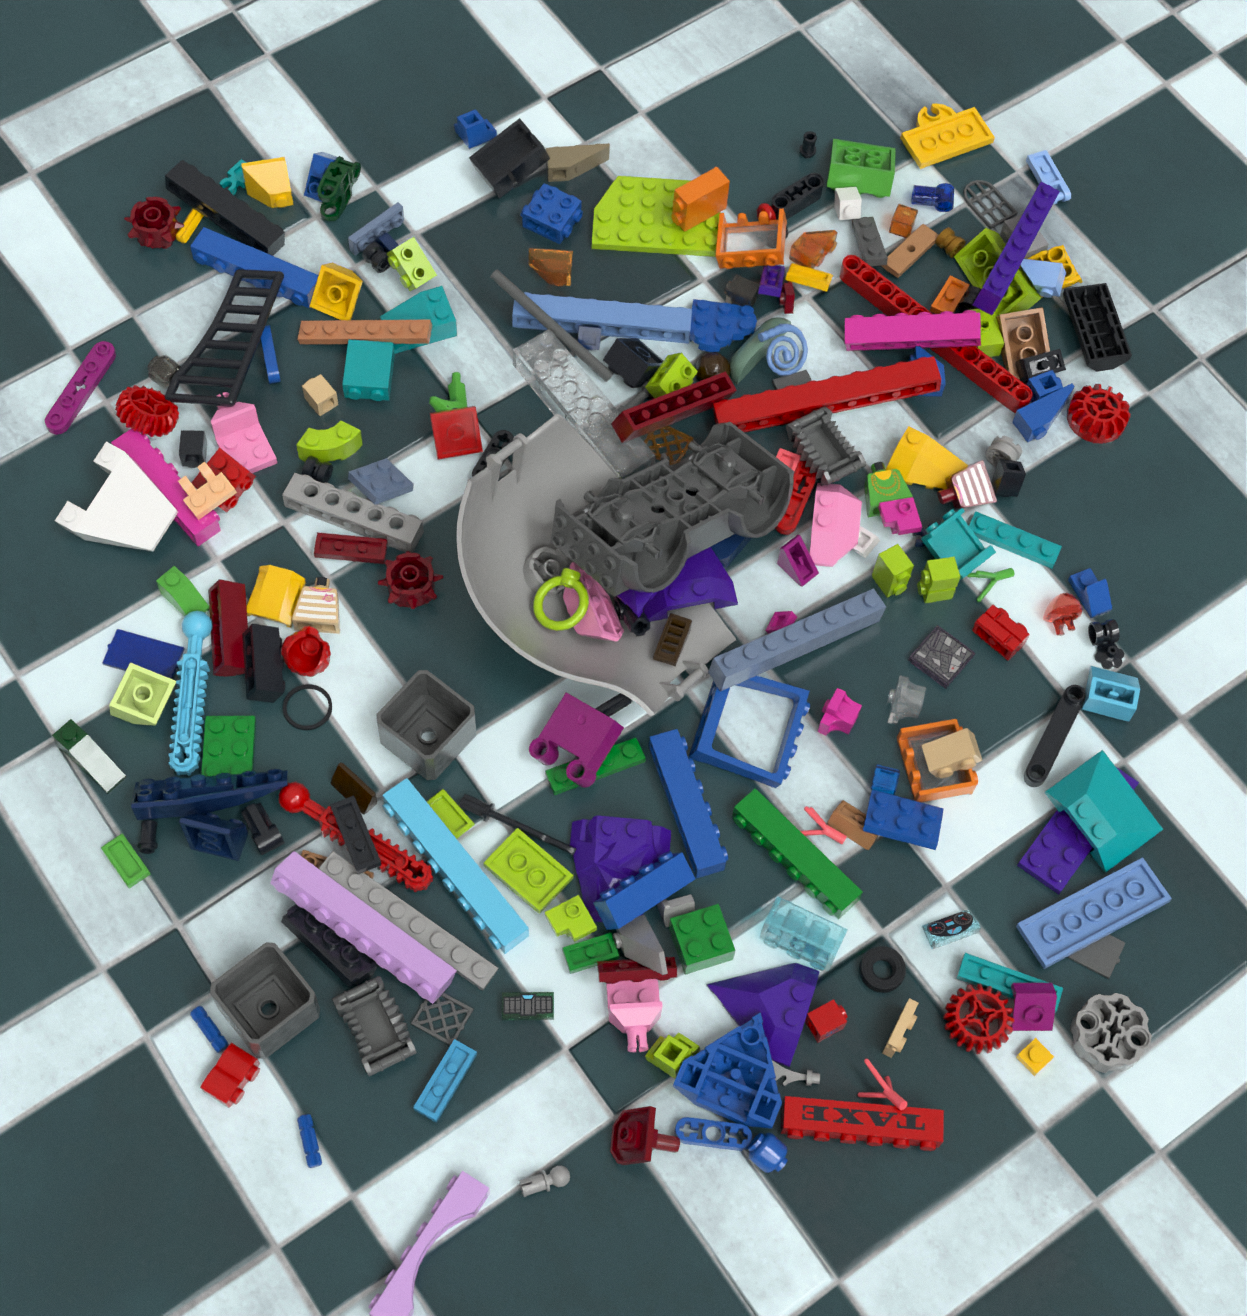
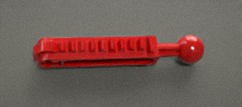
[278,782,433,892]

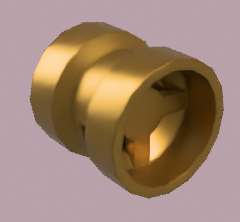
[935,227,966,258]

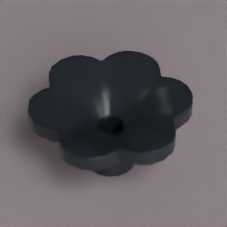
[1095,643,1124,670]

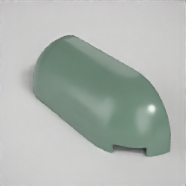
[729,317,791,385]

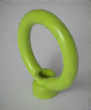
[533,568,589,631]

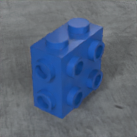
[521,183,583,244]

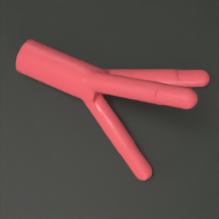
[800,806,847,844]
[858,1059,907,1110]

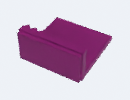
[1011,983,1057,1031]

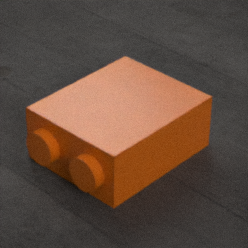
[672,167,730,232]

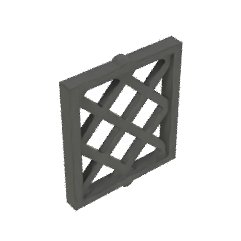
[411,993,474,1046]

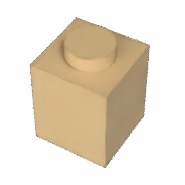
[302,374,338,416]

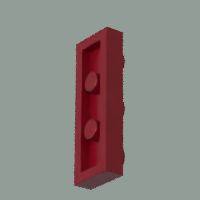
[314,532,388,564]
[597,957,677,984]

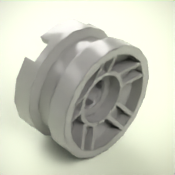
[985,436,1022,467]

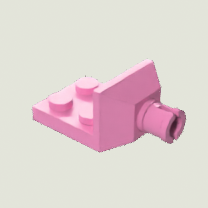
[210,392,277,473]
[606,979,663,1052]

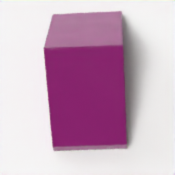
[777,535,819,587]

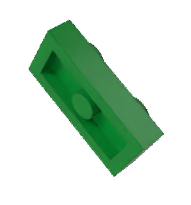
[562,933,619,974]

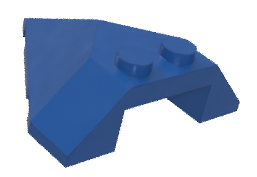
[673,1012,782,1128]

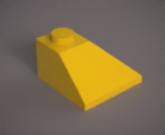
[241,157,293,208]
[309,262,363,320]

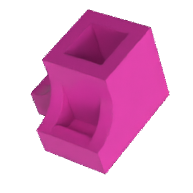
[878,497,922,535]
[817,688,862,736]

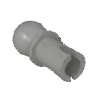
[519,1165,570,1197]

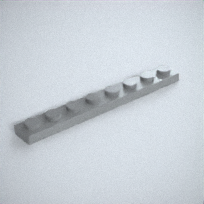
[319,851,498,991]

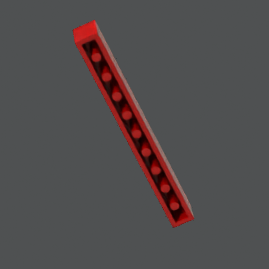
[713,356,941,432]

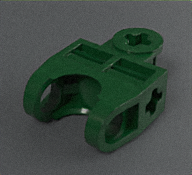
[317,156,361,221]

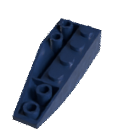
[131,769,288,820]

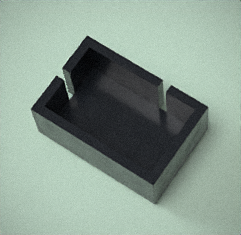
[469,118,550,199]

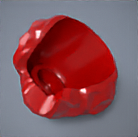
[281,626,331,677]

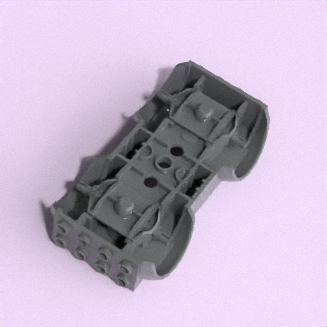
[550,422,795,597]

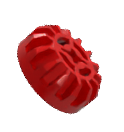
[1067,384,1131,443]

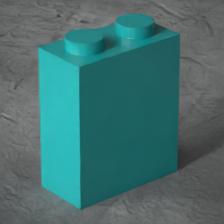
[342,339,395,401]

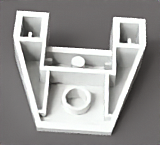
[55,442,178,551]

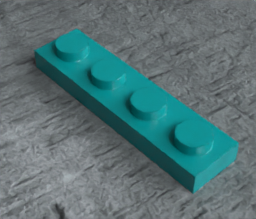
[969,511,1062,569]
[956,953,1063,1013]

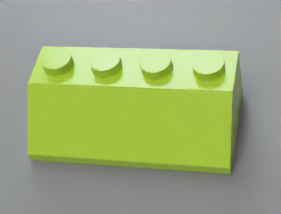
[954,228,1041,316]

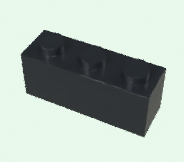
[242,624,286,703]

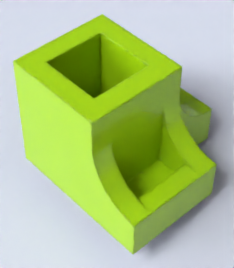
[545,895,597,942]
[645,1032,700,1079]

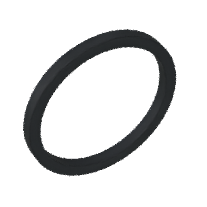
[283,684,332,730]

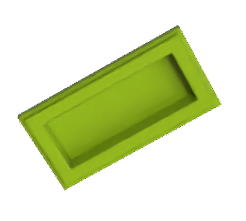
[427,789,475,839]

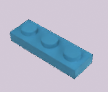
[413,1039,477,1123]

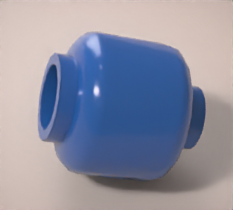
[747,1132,788,1173]

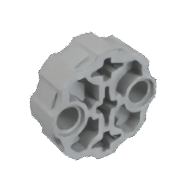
[1070,993,1152,1073]

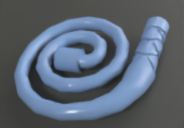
[758,324,808,376]

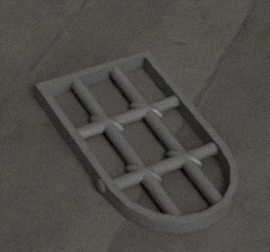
[963,180,1018,229]

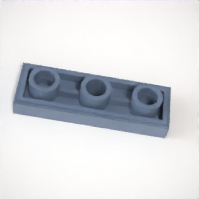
[348,202,404,255]

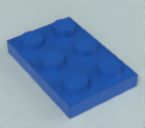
[863,790,944,850]

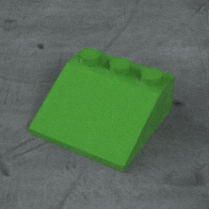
[827,139,896,198]

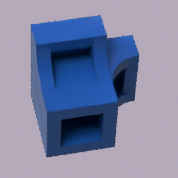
[454,109,497,149]

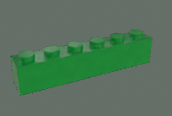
[732,788,863,920]

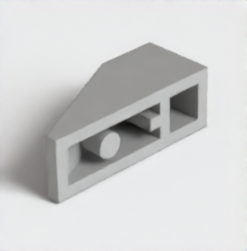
[613,915,668,975]

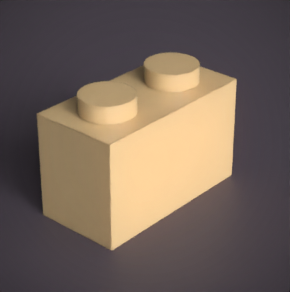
[921,728,983,778]

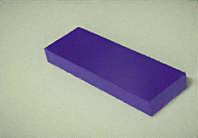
[758,265,785,297]

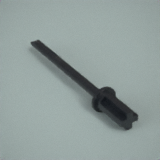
[459,793,577,855]

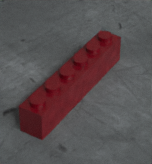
[611,371,737,443]

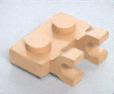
[178,462,237,520]

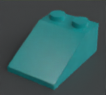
[380,286,457,354]

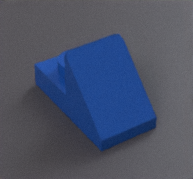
[1068,568,1112,618]

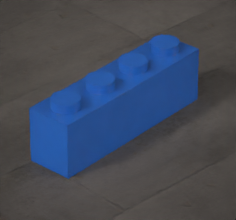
[593,851,695,930]

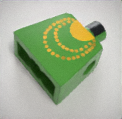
[864,462,913,518]

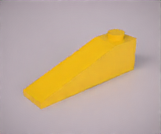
[886,426,969,489]

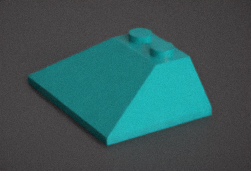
[1044,750,1163,872]

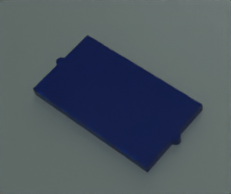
[102,629,185,679]

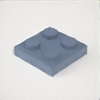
[348,458,414,505]

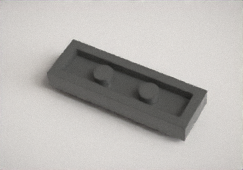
[852,217,888,266]

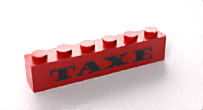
[781,1096,944,1151]

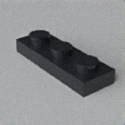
[330,796,381,875]

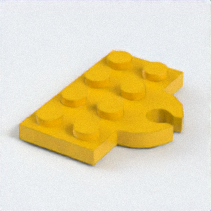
[900,103,995,169]

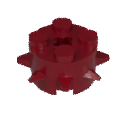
[124,197,184,249]
[378,551,443,609]

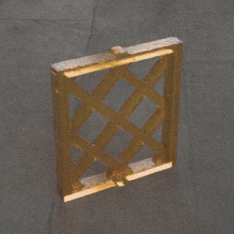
[640,426,694,465]

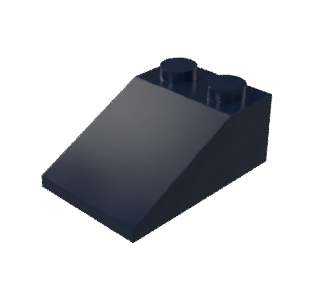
[179,813,248,861]

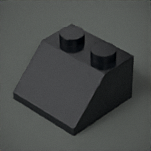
[603,338,664,388]

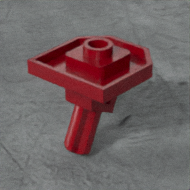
[610,1106,680,1165]

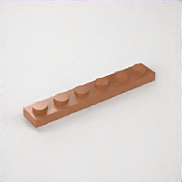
[298,320,432,344]

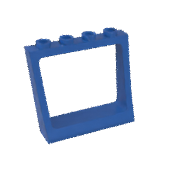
[688,676,810,788]

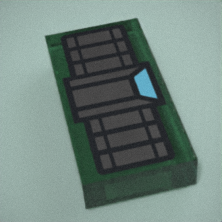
[502,992,554,1020]

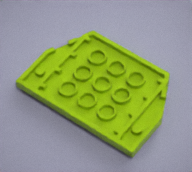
[592,176,721,257]

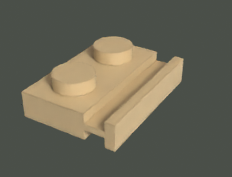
[882,998,918,1058]

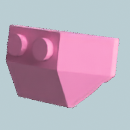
[810,483,862,567]
[563,562,624,642]

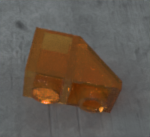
[789,230,838,269]

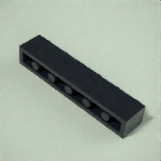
[165,160,285,256]

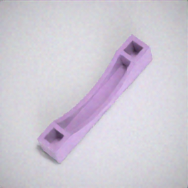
[369,1171,490,1316]

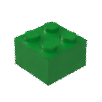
[669,904,736,975]

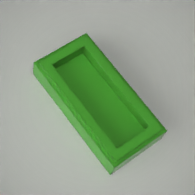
[101,833,151,889]

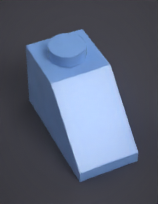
[1020,259,1066,298]

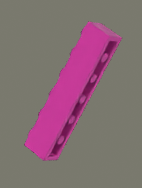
[845,310,981,351]
[111,428,221,546]

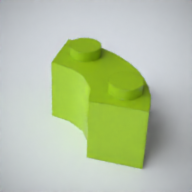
[296,421,363,463]

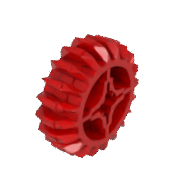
[115,385,179,437]
[943,983,1015,1054]

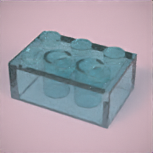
[760,896,848,971]

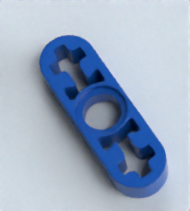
[261,325,281,384]
[675,1117,752,1151]

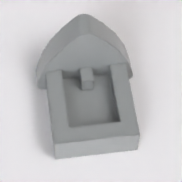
[657,894,695,928]

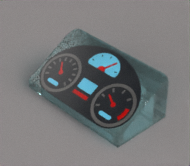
[922,910,981,949]

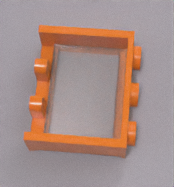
[716,208,787,269]
[897,719,978,803]

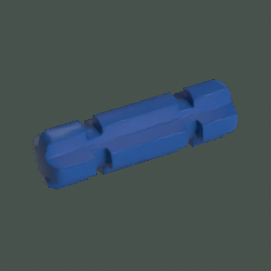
[190,1006,229,1053]
[297,1114,322,1168]

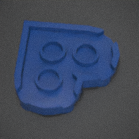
[689,299,757,352]

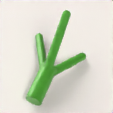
[967,568,1015,602]

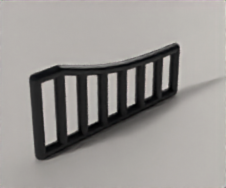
[164,269,284,407]

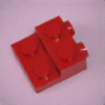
[191,448,256,512]

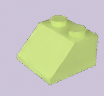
[109,663,176,726]

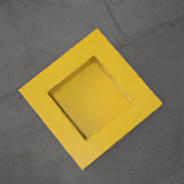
[1016,1038,1054,1076]

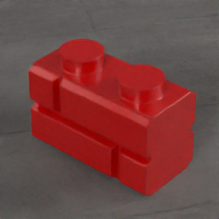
[972,604,1030,661]

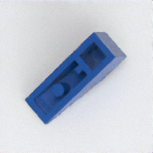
[1012,383,1075,443]

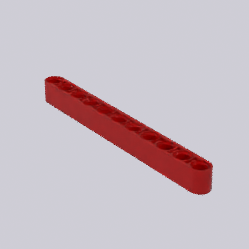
[840,255,1032,413]

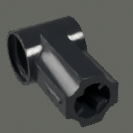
[241,802,285,855]

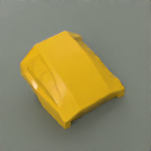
[1028,245,1083,298]
[247,565,306,628]

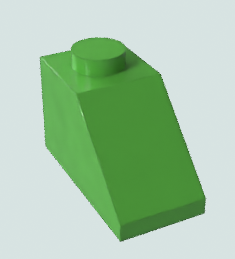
[156,566,209,616]

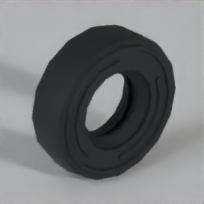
[860,946,906,993]

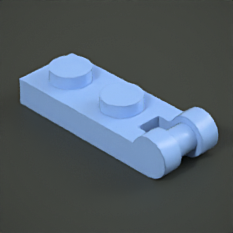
[1026,150,1071,205]

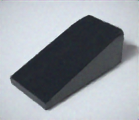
[1015,349,1066,383]

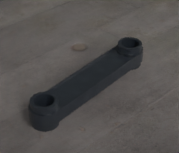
[1024,685,1086,787]

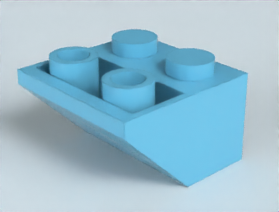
[1082,666,1140,722]

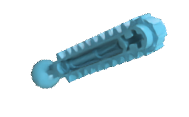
[169,610,212,776]

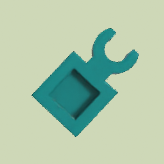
[220,159,247,195]

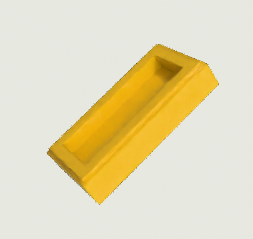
[785,263,833,292]

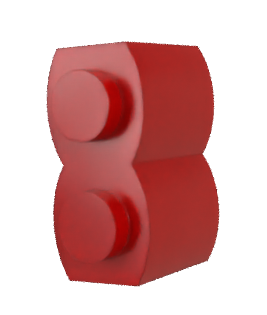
[200,1043,260,1108]

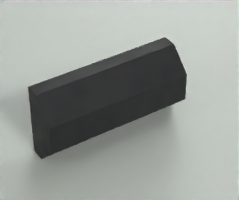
[1063,283,1132,372]

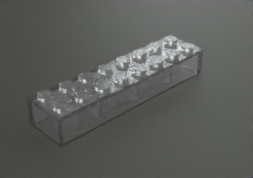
[513,329,656,479]

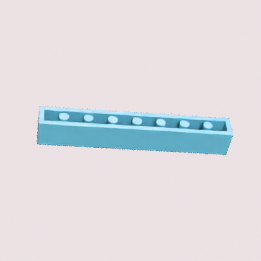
[382,778,529,954]

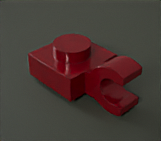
[779,281,795,314]

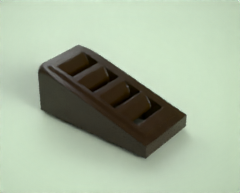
[653,613,692,667]

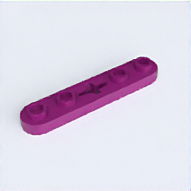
[45,341,116,435]

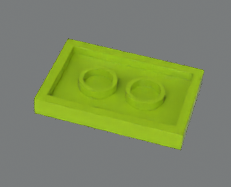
[483,828,574,914]

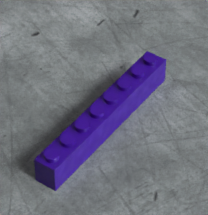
[973,182,1060,315]

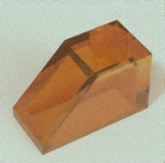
[529,248,573,286]

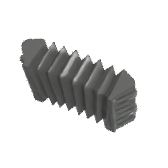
[786,406,867,486]
[332,976,417,1077]

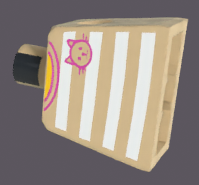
[292,577,340,634]

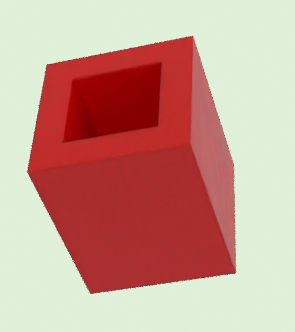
[805,999,847,1043]

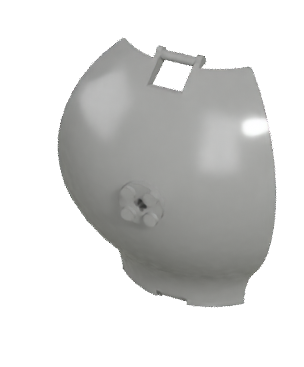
[456,414,736,716]

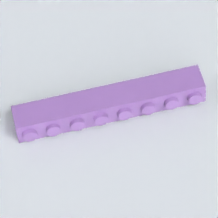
[270,851,457,1004]

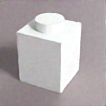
[834,187,862,220]

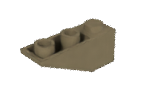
[546,143,610,182]

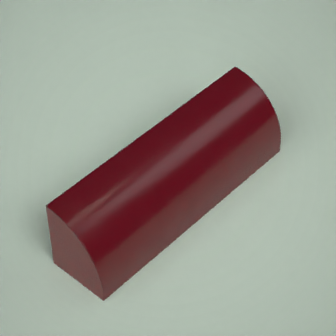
[208,579,248,677]

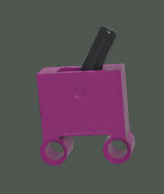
[529,692,632,788]

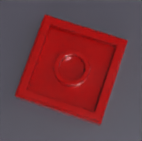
[430,406,483,459]

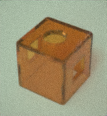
[889,204,918,238]

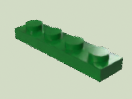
[545,738,646,795]

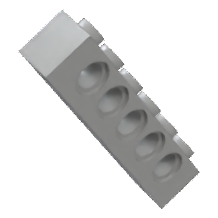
[282,473,424,553]

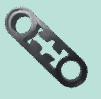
[771,173,824,220]

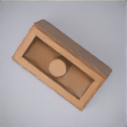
[827,800,879,850]

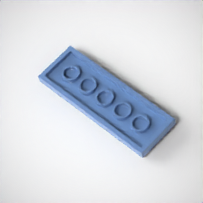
[1016,858,1172,969]

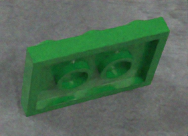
[201,716,256,777]

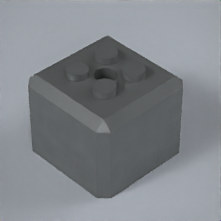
[376,670,476,780]
[210,942,320,1059]

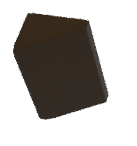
[331,762,377,815]

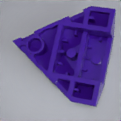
[707,963,820,1067]

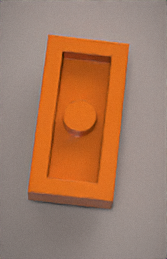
[930,275,970,314]

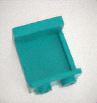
[920,508,996,580]

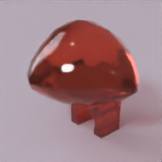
[1043,593,1083,636]

